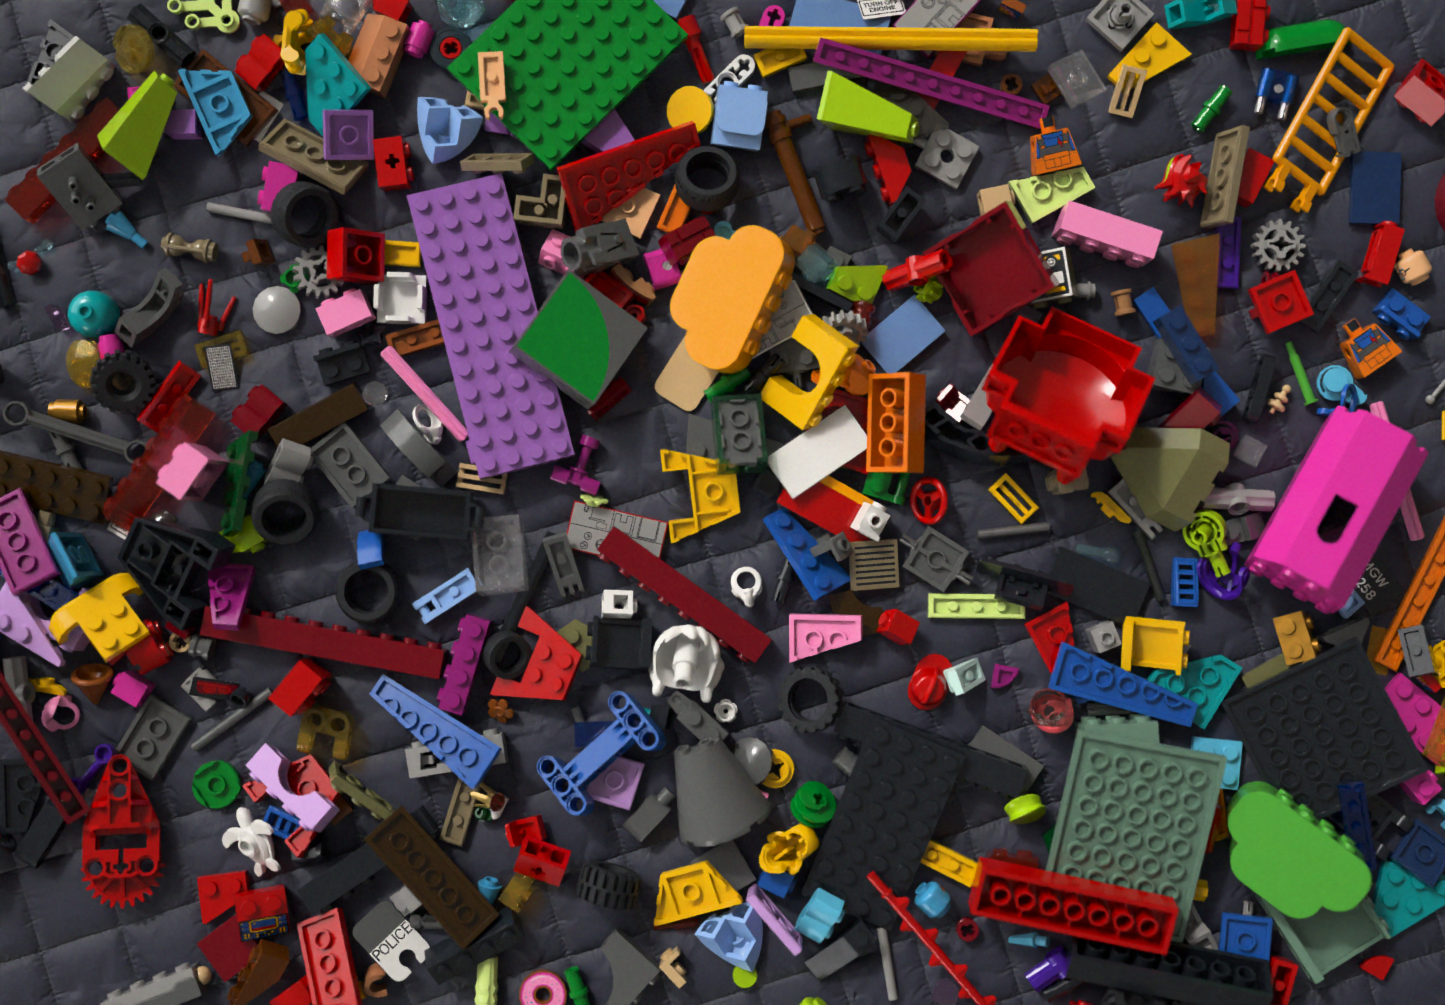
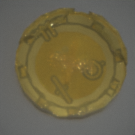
[113,24,155,74]

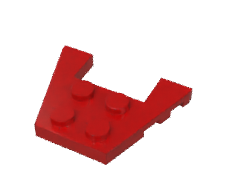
[490,606,584,700]
[242,754,340,858]

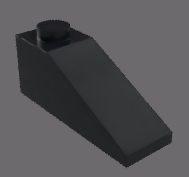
[804,917,877,981]

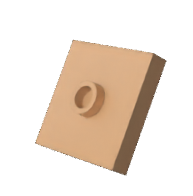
[601,188,661,240]

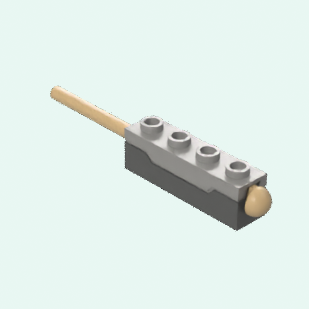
[100,962,212,1005]

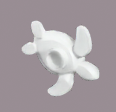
[222,807,281,877]

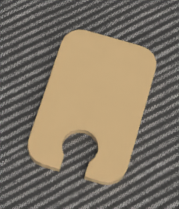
[655,335,719,411]

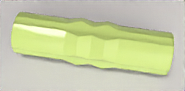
[475,955,498,1005]

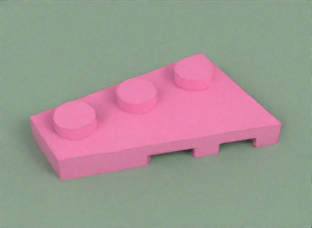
[789,613,863,663]

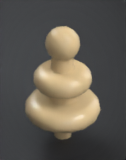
[1266,385,1291,414]

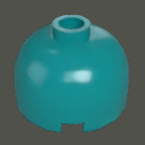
[67,290,120,339]

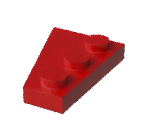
[1024,601,1074,675]

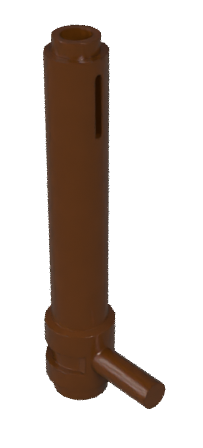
[764,110,826,237]

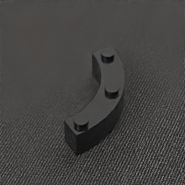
[924,401,1033,466]

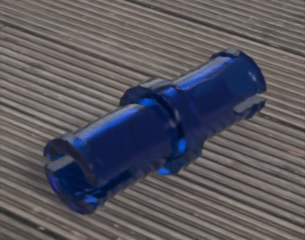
[280,70,308,121]

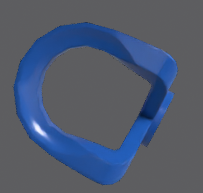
[1317,384,1358,417]

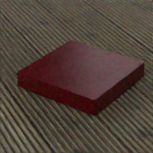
[196,914,259,982]

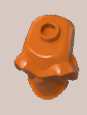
[811,354,876,396]

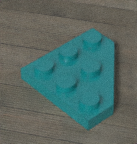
[305,33,371,136]
[1147,654,1242,730]
[1372,860,1445,937]

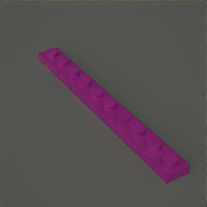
[813,37,1050,130]

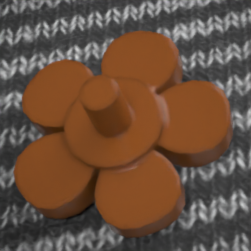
[488,699,514,723]

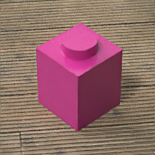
[110,670,156,707]

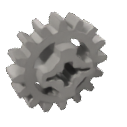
[1250,219,1306,272]
[292,245,344,299]
[822,310,868,347]

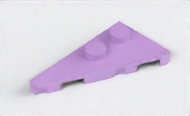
[0,586,66,667]

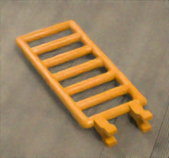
[1263,27,1394,213]

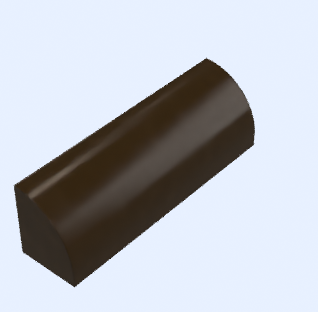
[267,381,368,447]

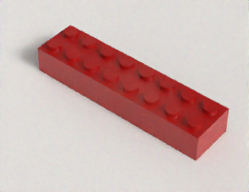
[968,856,1179,955]

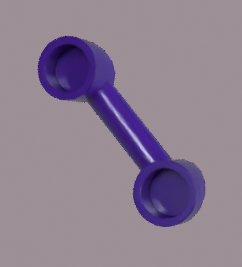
[70,743,117,795]

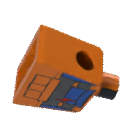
[1030,116,1082,176]
[1340,318,1402,380]

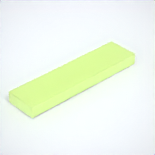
[928,593,1025,619]

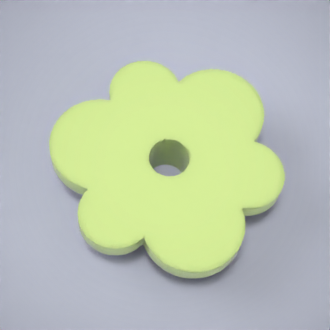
[580,493,608,507]

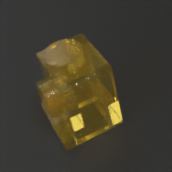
[498,872,535,913]

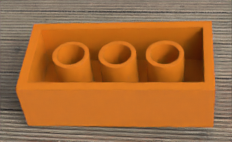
[866,372,926,473]

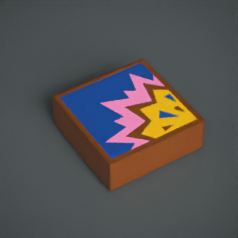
[998,0,1026,20]

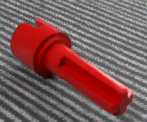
[677,14,714,84]

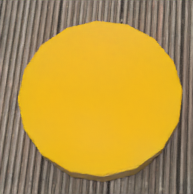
[667,86,714,134]

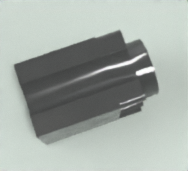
[561,219,639,276]

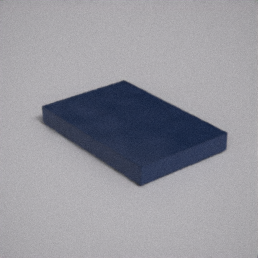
[1348,151,1402,225]

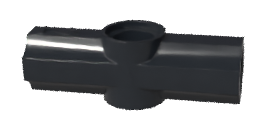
[127,3,196,68]

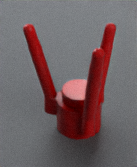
[197,279,236,336]

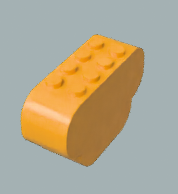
[670,225,795,374]

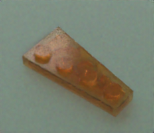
[1171,233,1220,337]

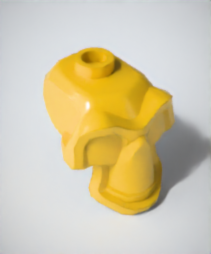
[759,823,820,876]

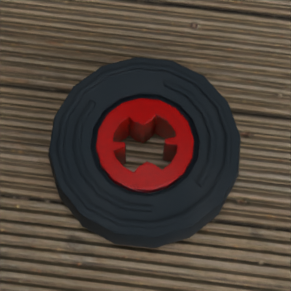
[430,27,472,71]

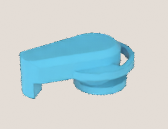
[1317,365,1367,405]

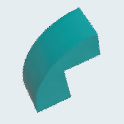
[1164,0,1238,29]

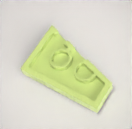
[1008,167,1096,224]

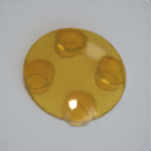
[66,340,100,388]

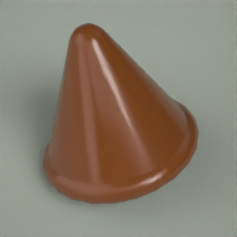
[71,663,114,705]

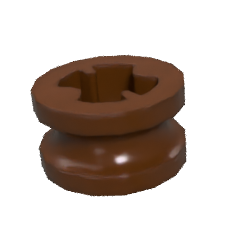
[999,73,1022,95]

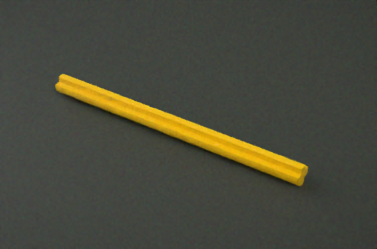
[744,26,1038,52]

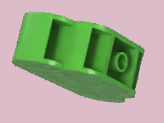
[1227,781,1371,918]

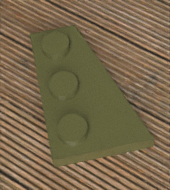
[329,760,395,821]

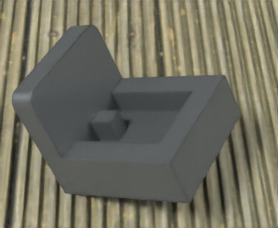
[810,532,854,562]

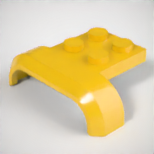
[49,573,150,662]

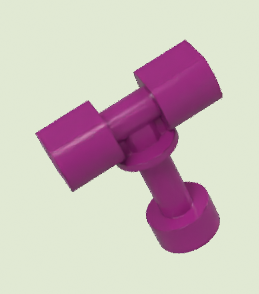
[550,434,601,496]

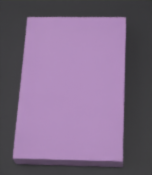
[746,883,802,956]

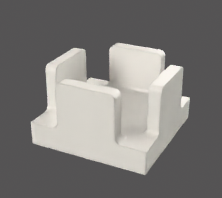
[373,272,428,325]

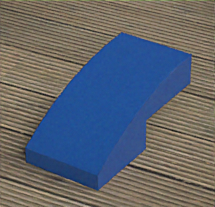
[357,530,385,570]

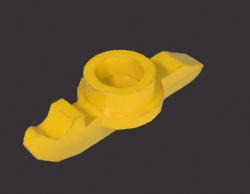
[1091,492,1132,524]
[28,677,67,696]

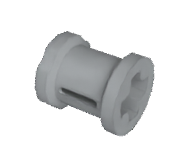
[720,7,749,39]

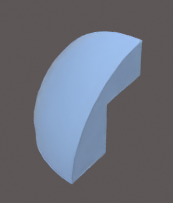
[417,97,483,164]
[695,902,763,972]

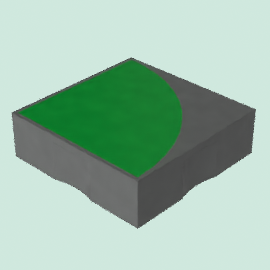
[509,269,647,410]

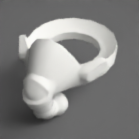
[412,404,443,445]
[731,567,762,608]

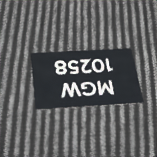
[1354,552,1405,617]

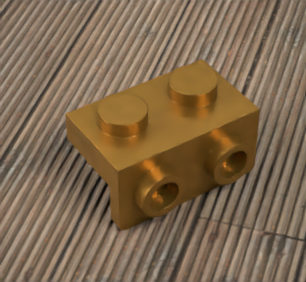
[1273,611,1321,665]

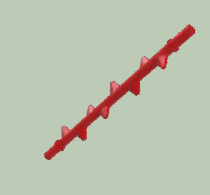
[867,871,997,1005]

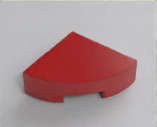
[1359,955,1395,981]

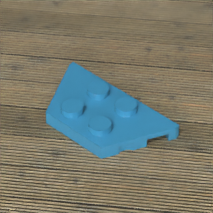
[178,69,253,157]

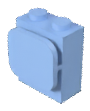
[710,81,768,152]

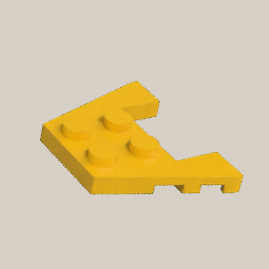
[660,449,740,543]

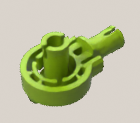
[1182,509,1231,577]

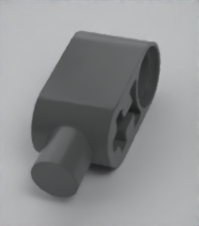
[622,786,676,842]

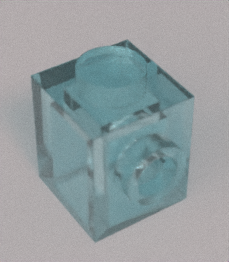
[795,243,837,283]

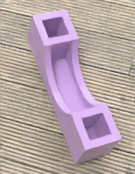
[246,743,340,832]

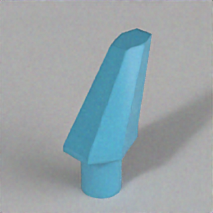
[1009,932,1050,948]

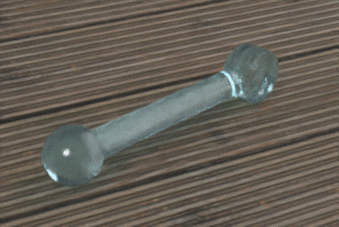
[7,239,53,270]

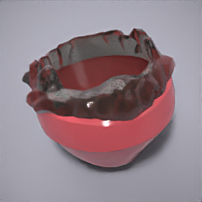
[1027,688,1074,734]

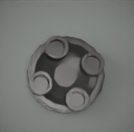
[730,737,773,785]

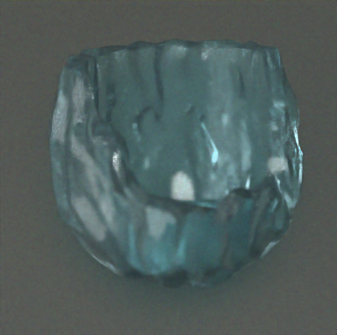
[437,0,485,29]

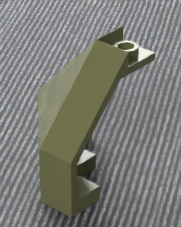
[1111,427,1230,532]

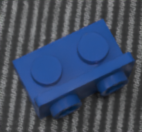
[1372,288,1431,341]

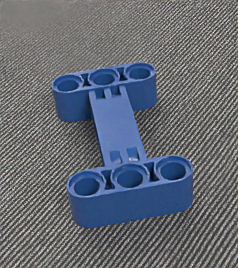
[537,691,666,816]

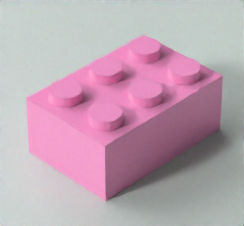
[156,442,229,502]

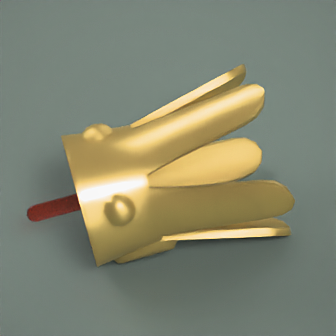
[470,782,505,812]

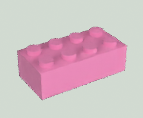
[1051,200,1163,268]

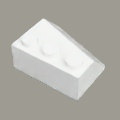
[23,36,116,123]

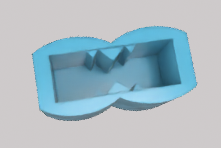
[794,887,845,943]

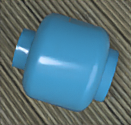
[915,881,951,918]

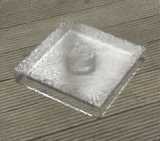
[1047,50,1107,109]

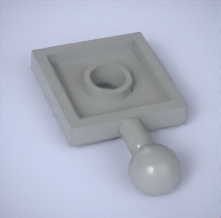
[899,123,980,190]

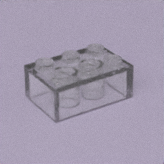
[470,514,529,596]

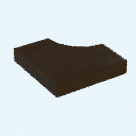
[828,590,883,637]

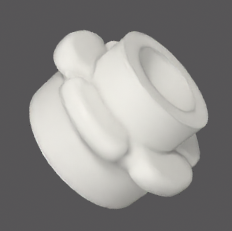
[714,699,738,723]

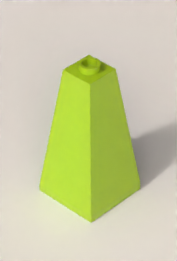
[97,70,178,180]
[817,71,919,143]

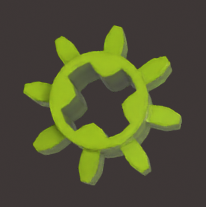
[913,276,944,304]

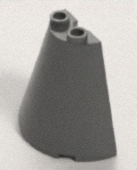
[674,737,772,847]

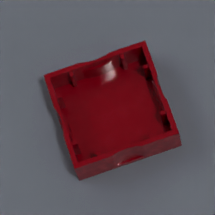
[923,201,1060,336]

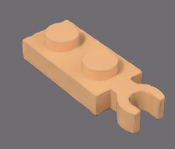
[478,51,506,120]

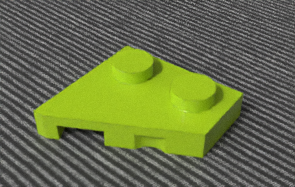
[826,265,888,309]

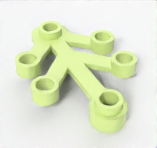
[167,0,240,33]

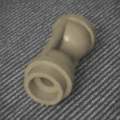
[161,232,219,263]

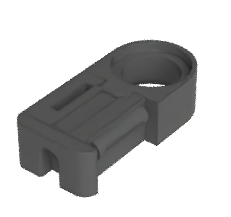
[1327,107,1361,158]

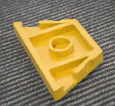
[654,860,743,926]

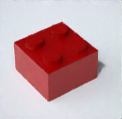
[327,227,385,284]
[268,657,333,717]

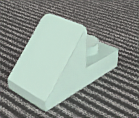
[943,658,986,695]

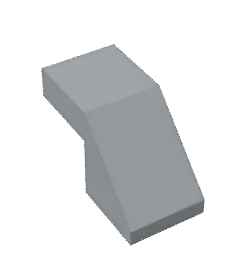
[1184,902,1219,950]

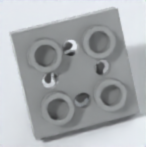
[1085,0,1154,52]

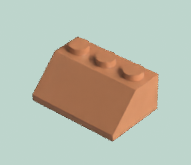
[348,14,410,98]

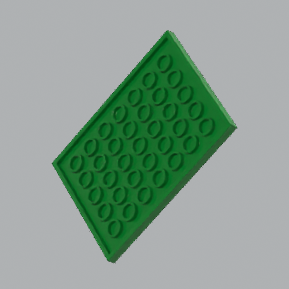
[447,0,688,171]

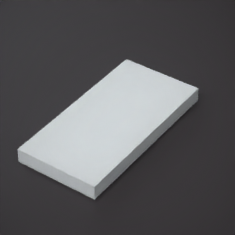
[765,405,867,500]

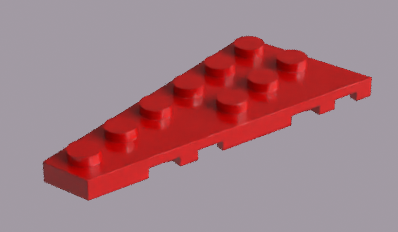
[557,121,701,232]

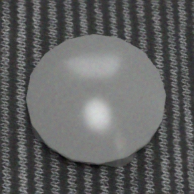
[253,286,301,334]

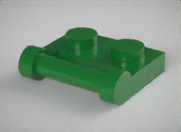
[862,472,911,506]

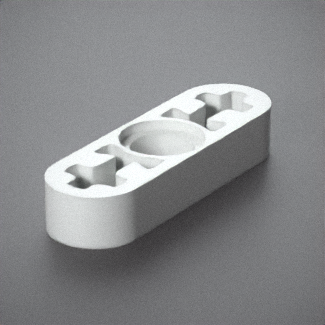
[704,54,755,110]

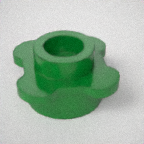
[280,264,309,293]

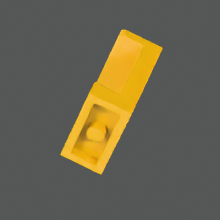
[1121,616,1190,676]

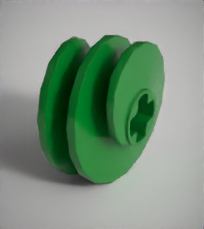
[790,781,836,828]

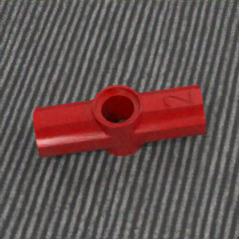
[882,249,953,292]

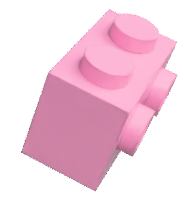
[315,288,376,338]

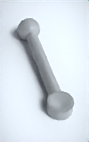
[1425,379,1445,404]

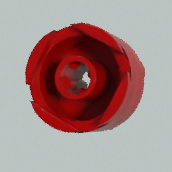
[125,618,175,675]

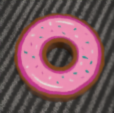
[519,969,568,1005]

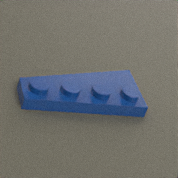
[763,508,850,601]

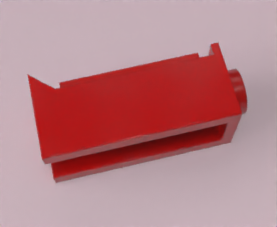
[1355,221,1405,288]

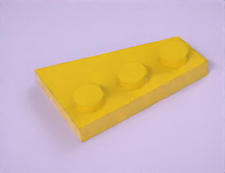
[1106,22,1192,93]

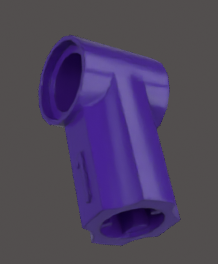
[1024,946,1066,993]

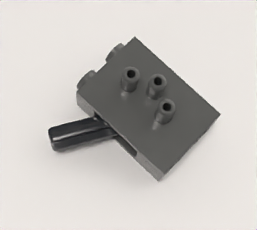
[37,142,142,230]

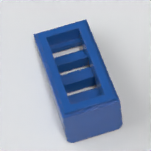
[1170,557,1199,607]
[263,805,301,839]

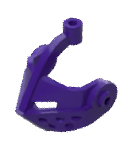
[1197,542,1250,600]

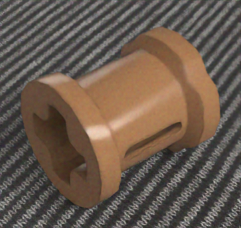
[1110,288,1136,317]

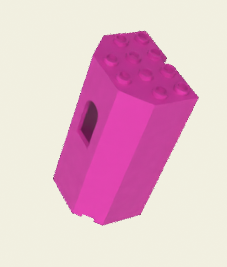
[1244,406,1429,614]

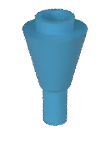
[105,211,149,249]
[242,460,267,503]
[478,876,502,905]

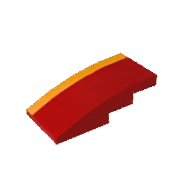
[776,475,887,542]

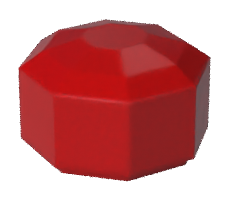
[16,250,43,275]

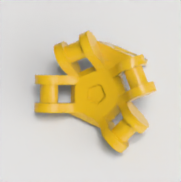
[273,9,316,76]

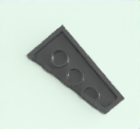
[686,414,783,467]

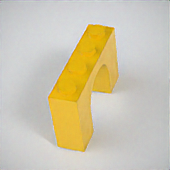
[759,314,859,430]

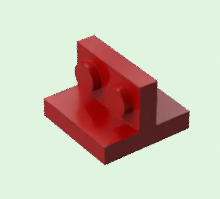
[1248,270,1314,334]

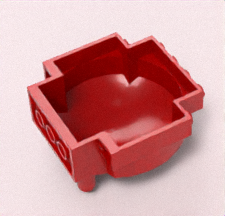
[981,307,1156,485]

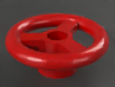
[910,476,948,525]

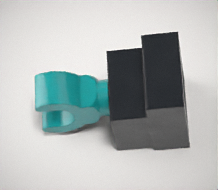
[636,704,674,730]

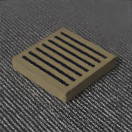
[849,538,899,591]

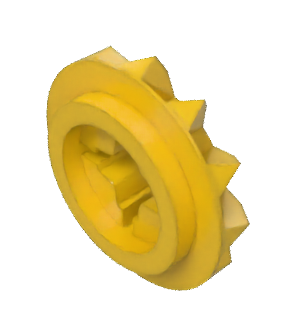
[762,749,794,788]

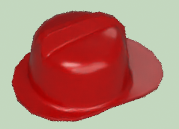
[907,654,953,710]

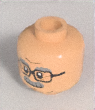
[1394,248,1432,286]

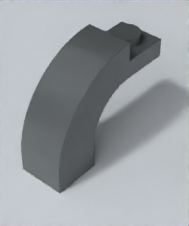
[114,267,184,348]
[380,409,458,488]

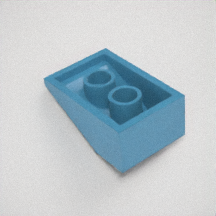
[48,532,104,589]

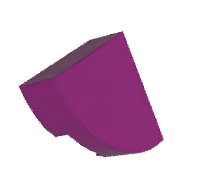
[990,664,1020,688]

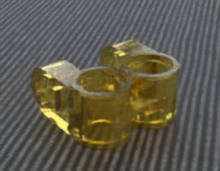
[296,706,355,761]

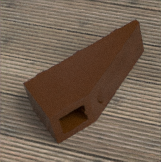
[227,939,290,1005]

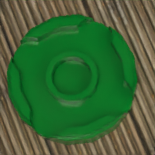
[192,760,242,809]

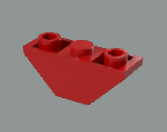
[864,135,911,207]

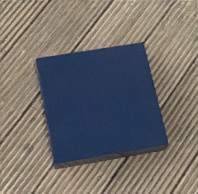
[1389,819,1445,888]

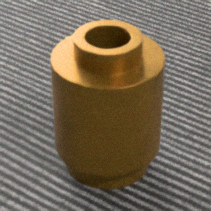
[48,399,88,424]

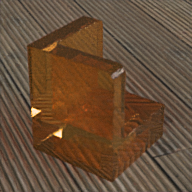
[779,224,817,259]

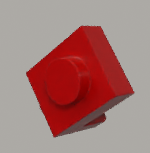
[505,814,547,848]

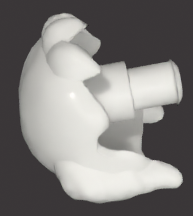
[648,624,725,703]

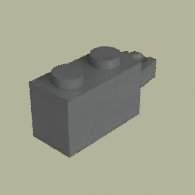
[667,690,729,741]

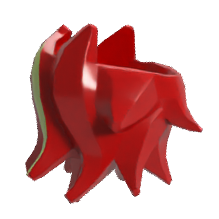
[1155,154,1209,208]

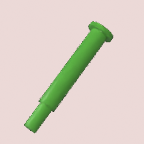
[1285,341,1319,405]

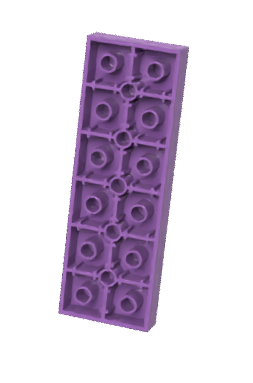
[407,173,575,480]

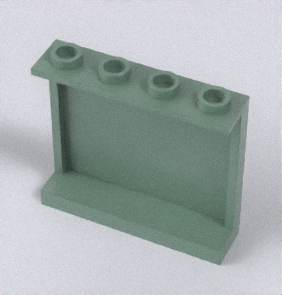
[1255,894,1391,984]

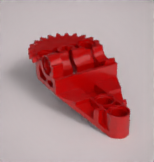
[81,754,165,909]

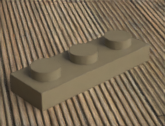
[460,153,535,174]

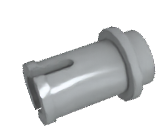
[1074,281,1095,300]

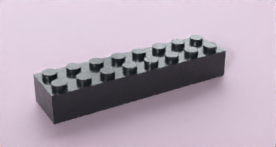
[1066,935,1273,1005]

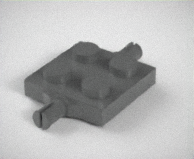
[770,337,820,388]
[899,526,973,592]

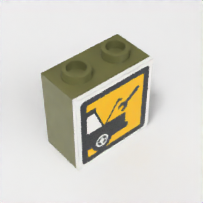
[1028,247,1078,309]

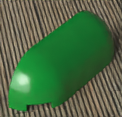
[1255,19,1352,60]

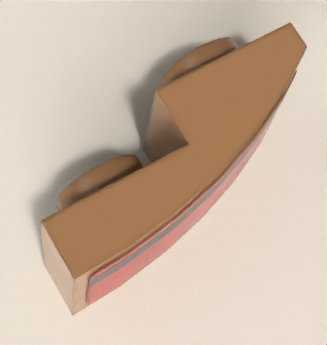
[609,263,656,306]

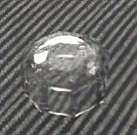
[362,381,388,407]

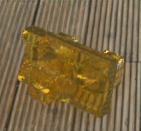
[305,15,354,56]

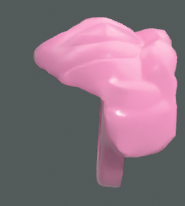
[41,695,80,732]

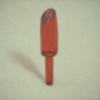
[653,918,699,931]

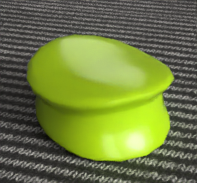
[1004,794,1047,825]

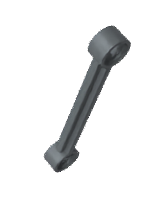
[3,401,151,464]

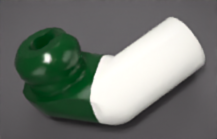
[475,795,509,822]

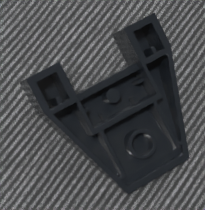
[117,517,236,631]

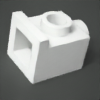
[850,501,890,542]
[601,590,637,619]

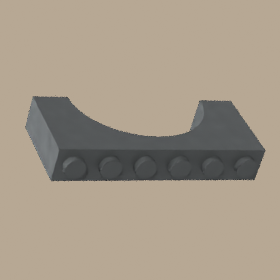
[600,927,661,1005]

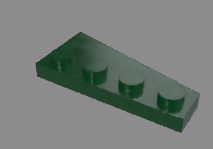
[221,430,258,537]

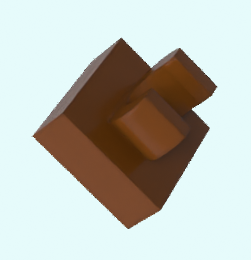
[1030,71,1065,105]
[241,239,275,265]

